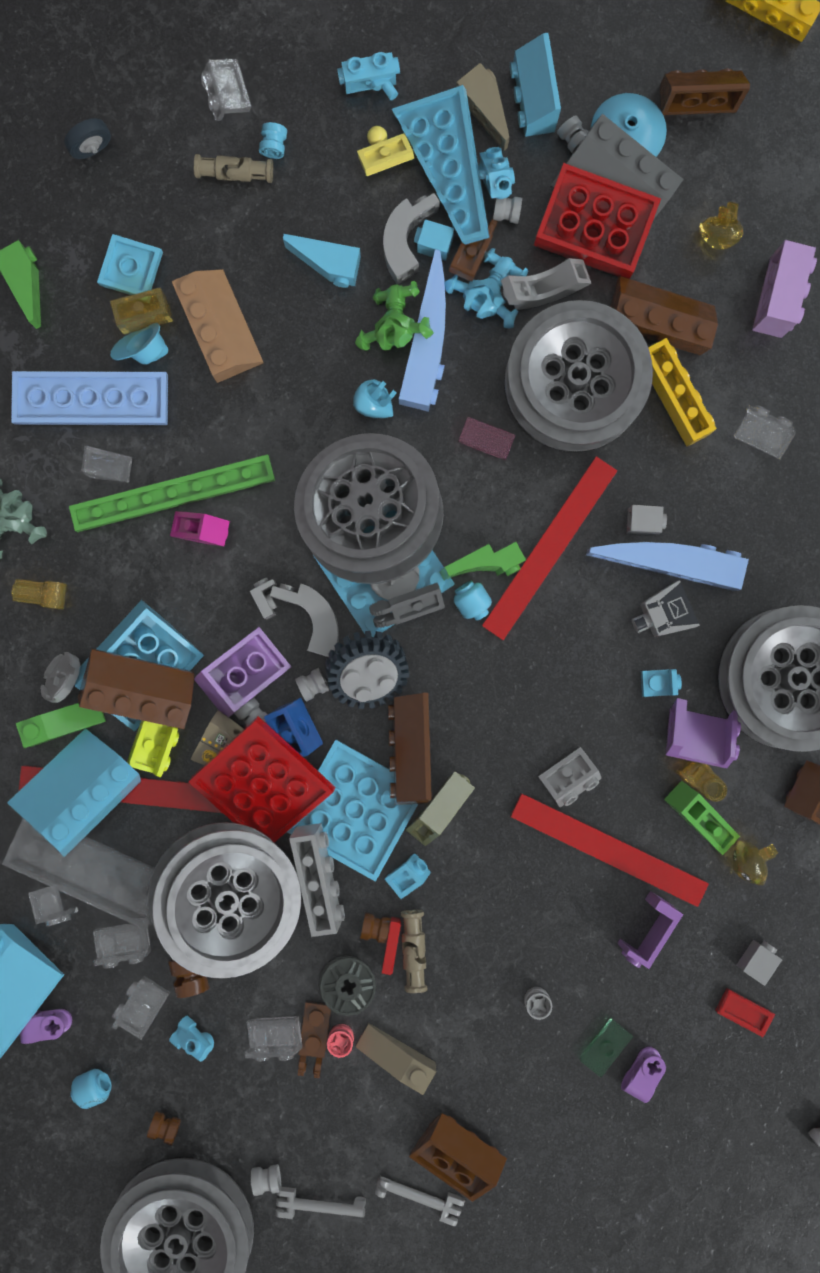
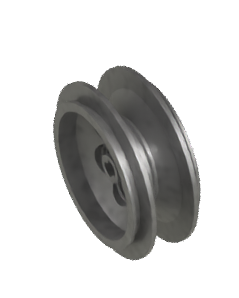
[505,300,653,452]
[294,433,444,584]
[718,605,820,752]
[148,822,301,978]
[100,1158,254,1273]

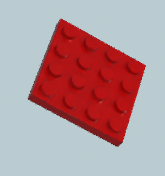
[189,716,335,842]

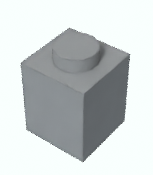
[626,505,667,536]
[737,940,782,986]

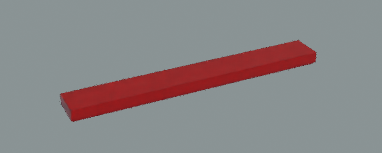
[482,456,617,640]
[19,765,222,813]
[510,793,709,907]

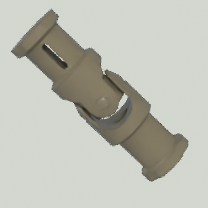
[194,154,273,183]
[401,910,427,993]

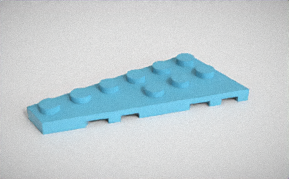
[392,85,489,245]

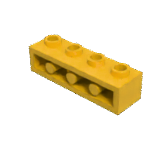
[724,0,820,42]
[648,338,717,447]

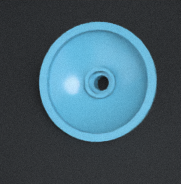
[590,93,667,157]

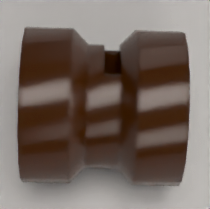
[360,913,391,944]
[147,1111,181,1146]

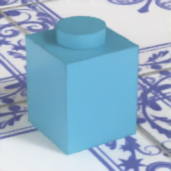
[414,220,454,261]

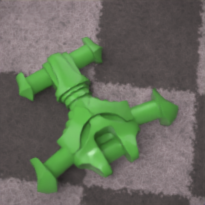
[355,281,434,350]

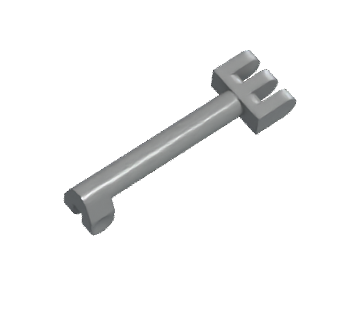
[375,1176,465,1226]
[275,1187,366,1219]

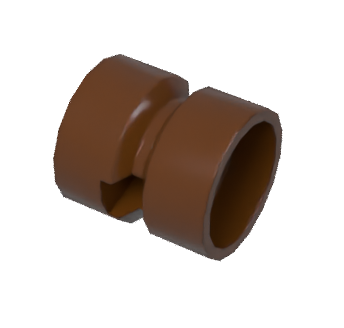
[168,958,210,998]

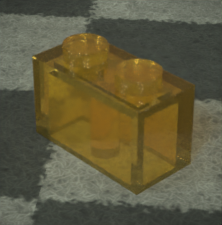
[110,288,173,334]

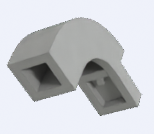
[383,193,440,284]
[501,258,591,310]
[270,583,339,657]

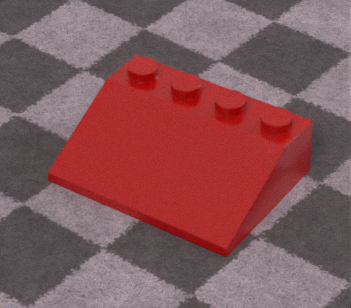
[534,163,661,279]

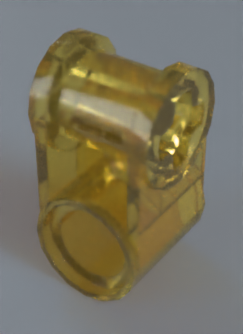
[676,761,727,802]

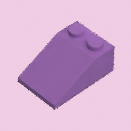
[194,627,291,717]

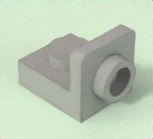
[250,578,277,620]

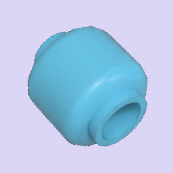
[454,581,492,620]
[70,1069,112,1109]

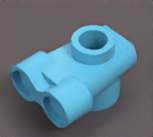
[169,1016,214,1062]

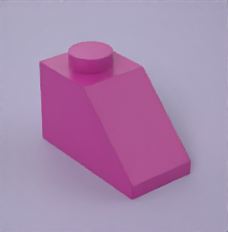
[170,511,230,546]

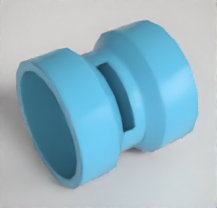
[259,122,287,159]

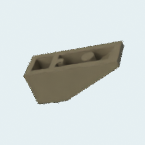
[456,63,509,151]
[356,1023,436,1095]

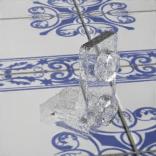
[28,885,78,927]

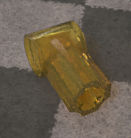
[11,579,67,610]

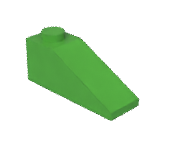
[0,240,41,329]
[16,703,106,748]
[664,781,740,855]

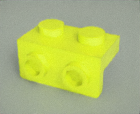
[127,720,179,777]

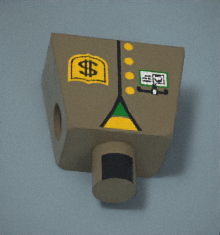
[191,710,243,765]

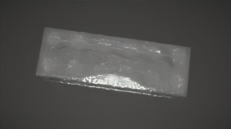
[2,819,155,930]

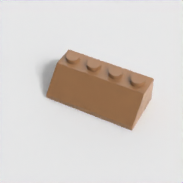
[172,270,264,383]

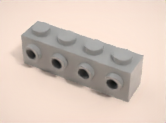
[289,823,345,937]

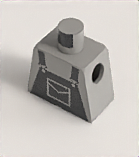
[632,580,700,637]

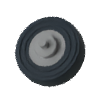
[64,118,111,159]

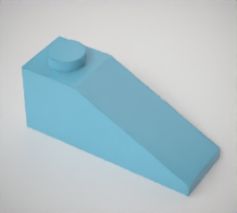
[283,234,361,288]

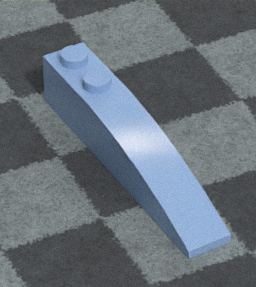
[399,250,446,411]
[586,542,749,591]

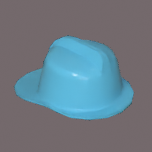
[110,323,168,365]

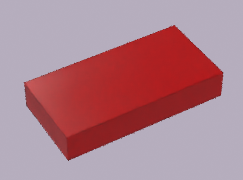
[382,916,401,975]
[715,988,775,1037]

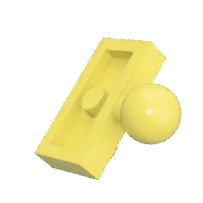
[357,126,414,176]

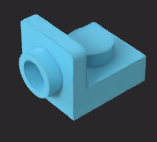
[641,669,682,697]
[385,853,430,899]

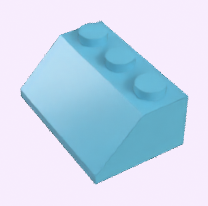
[510,33,561,137]

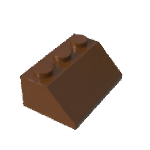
[660,68,750,115]
[409,1113,507,1202]

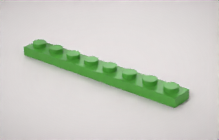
[69,455,276,532]

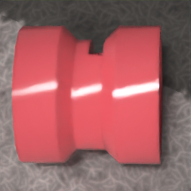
[327,1024,354,1058]

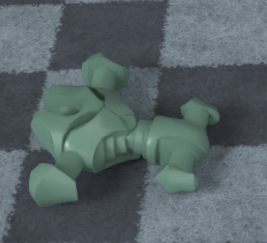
[0,479,47,559]

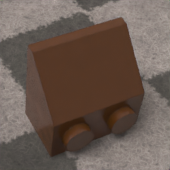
[784,760,820,825]

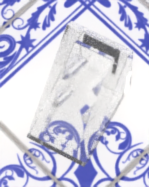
[81,446,132,483]

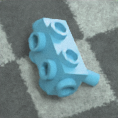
[337,52,400,100]
[478,147,515,199]

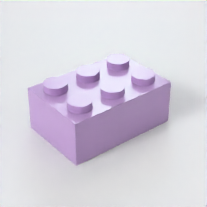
[752,240,817,338]

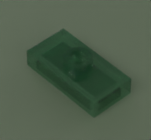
[579,1018,633,1077]

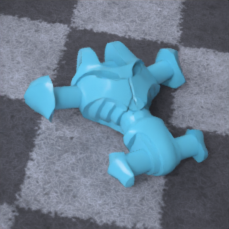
[444,248,528,329]

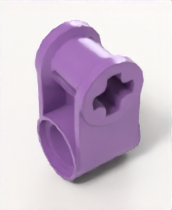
[20,1009,72,1044]
[621,1047,666,1103]

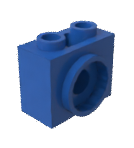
[264,697,323,757]

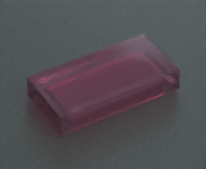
[458,417,515,460]

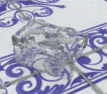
[112,976,171,1040]

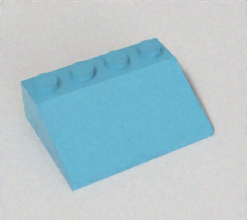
[75,600,204,731]
[7,728,141,857]
[0,924,64,1059]

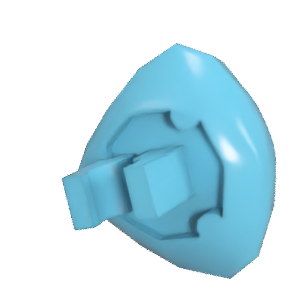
[353,379,397,418]

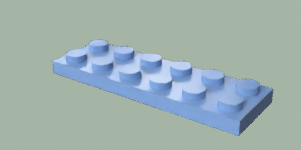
[11,371,168,425]

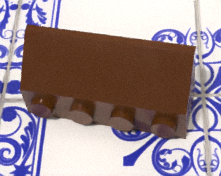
[611,276,718,356]
[78,648,195,729]
[388,693,431,805]

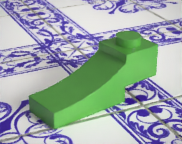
[439,542,526,581]

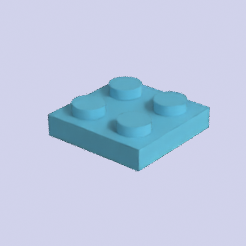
[97,234,163,300]

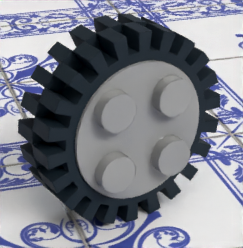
[325,631,409,709]

